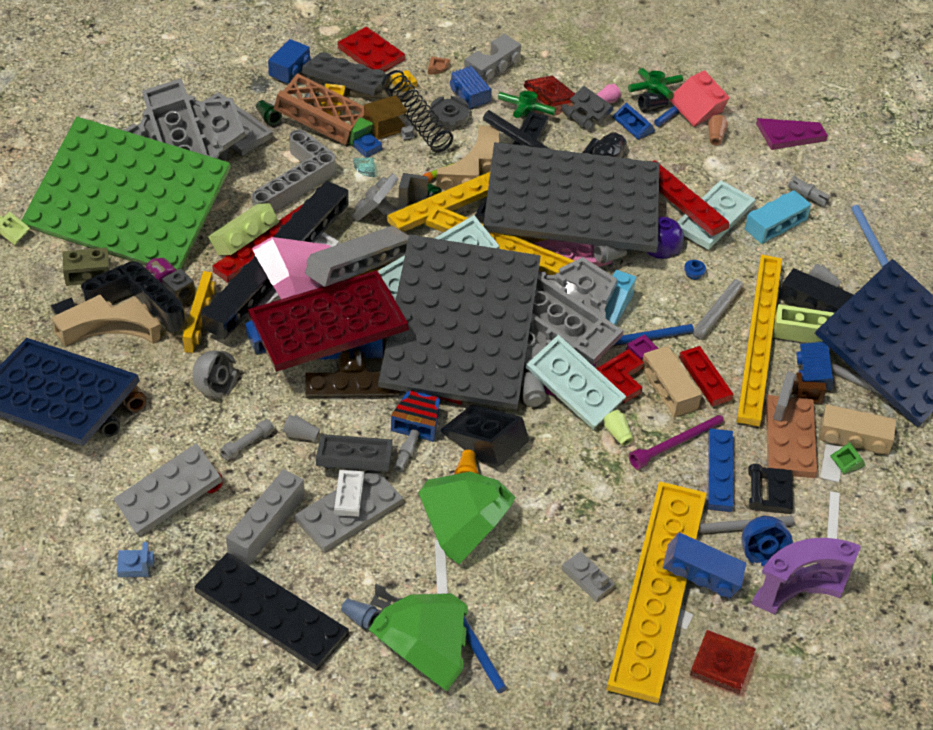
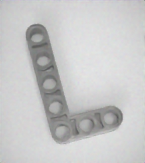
[252,130,336,212]

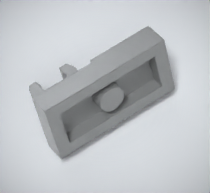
[562,551,615,603]

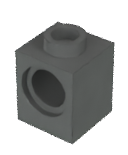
[162,268,195,306]

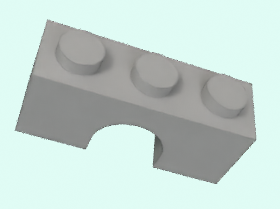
[464,34,521,82]

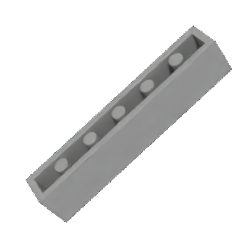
[305,226,409,287]

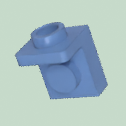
[117,542,154,577]

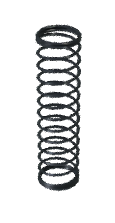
[382,70,454,153]

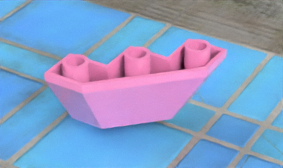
[252,237,331,299]

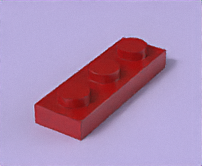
[679,346,734,407]

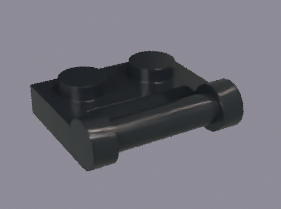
[748,463,793,514]

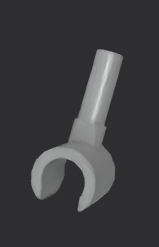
[401,118,414,139]

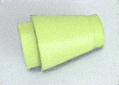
[603,410,634,446]

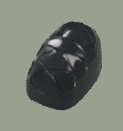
[592,132,627,158]

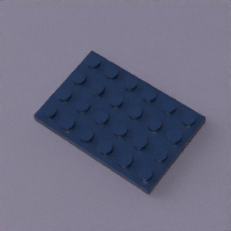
[0,337,140,446]

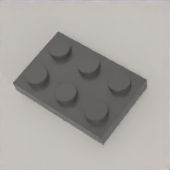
[316,434,393,472]

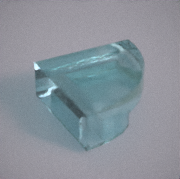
[353,158,375,177]

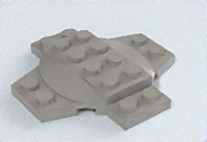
[123,78,246,159]
[524,257,623,368]

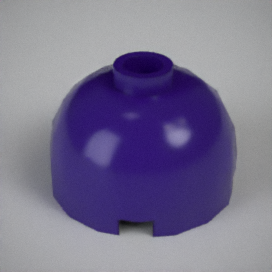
[646,217,684,259]

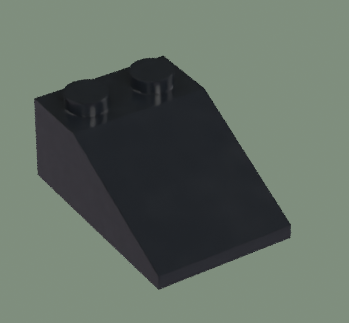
[441,404,529,467]

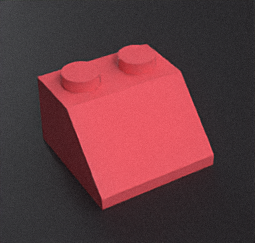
[669,70,730,127]

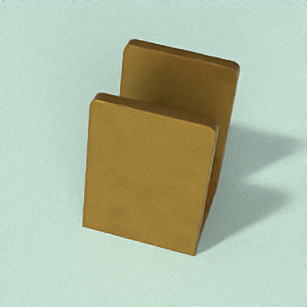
[364,95,407,140]

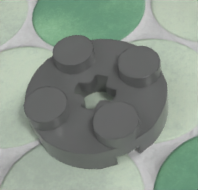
[430,96,470,131]

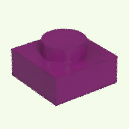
[626,335,659,361]

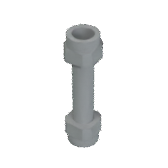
[220,419,274,461]

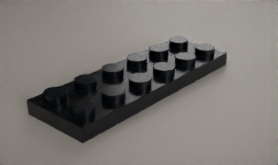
[194,552,349,671]

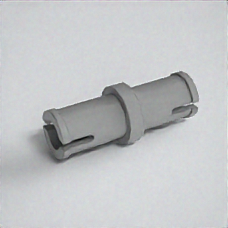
[788,176,831,207]

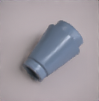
[341,598,380,630]

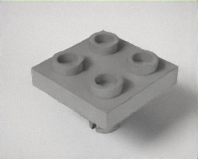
[352,173,399,222]

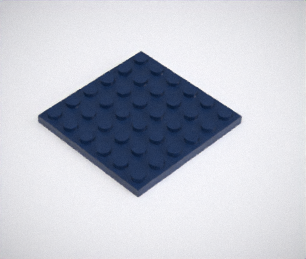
[815,259,933,428]

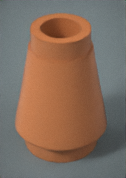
[708,115,728,146]

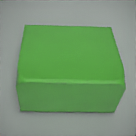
[349,117,373,145]
[830,442,865,474]

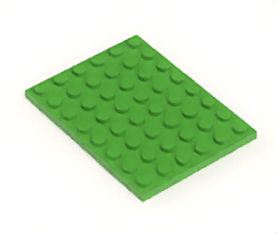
[21,116,231,270]

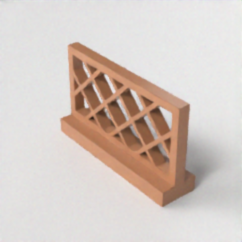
[274,73,364,145]

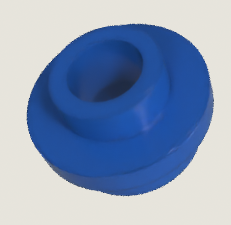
[684,260,706,280]

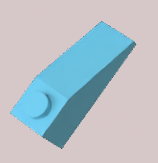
[605,269,637,325]

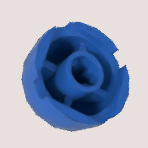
[741,516,793,566]

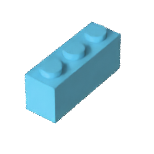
[745,190,812,244]

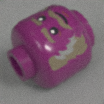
[145,258,177,284]

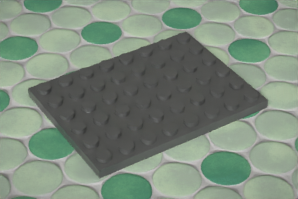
[483,142,659,253]
[378,234,541,410]

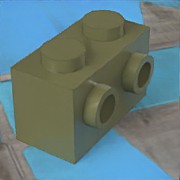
[62,248,110,286]

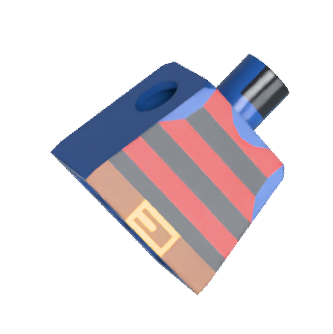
[391,391,440,442]

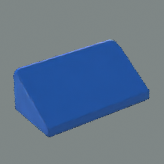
[612,103,655,140]

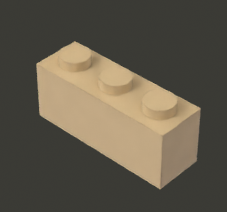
[642,346,702,417]
[818,404,896,455]

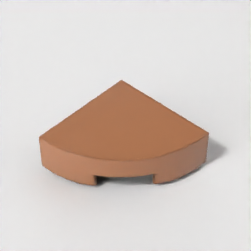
[428,57,451,74]

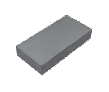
[773,371,796,422]

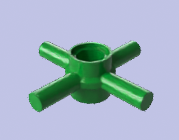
[628,68,683,99]
[498,89,556,118]

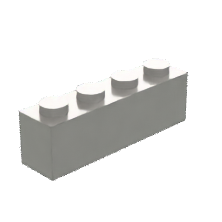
[226,469,305,566]

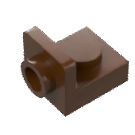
[791,372,827,405]

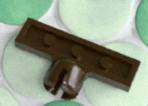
[305,349,399,398]

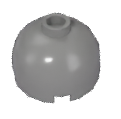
[192,351,237,398]

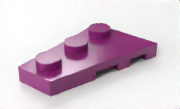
[756,118,828,150]

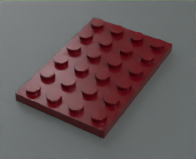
[248,270,409,372]

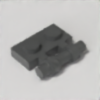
[561,85,614,131]

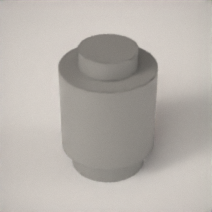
[521,372,546,407]

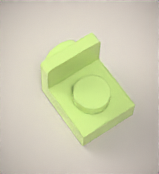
[0,211,30,245]

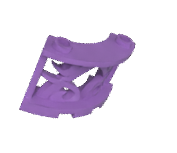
[752,538,861,615]

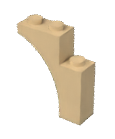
[436,125,499,190]
[51,295,162,347]

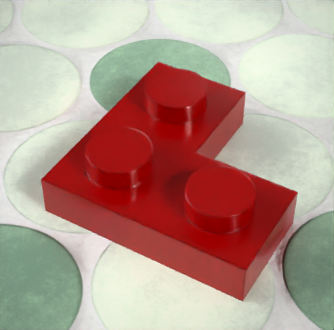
[596,349,644,404]

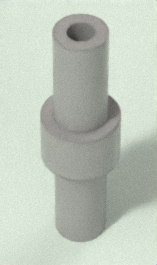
[394,430,420,472]

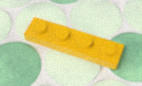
[182,271,216,353]

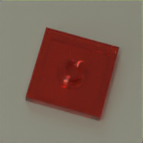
[524,75,576,107]
[690,630,756,694]

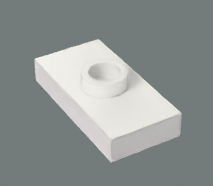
[334,470,364,517]

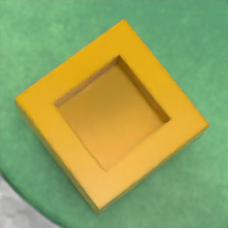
[391,70,417,92]

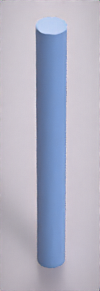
[851,205,889,268]

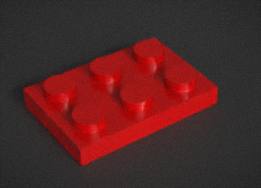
[338,26,405,72]

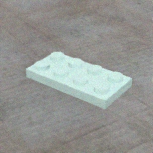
[677,180,756,250]
[526,335,626,430]

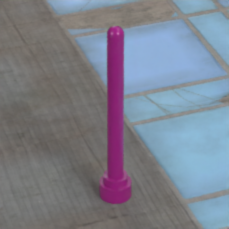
[629,415,724,470]

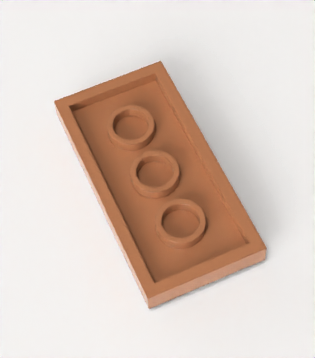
[766,395,817,478]

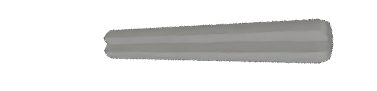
[693,279,744,339]

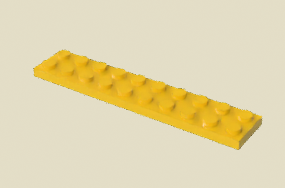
[606,481,707,704]

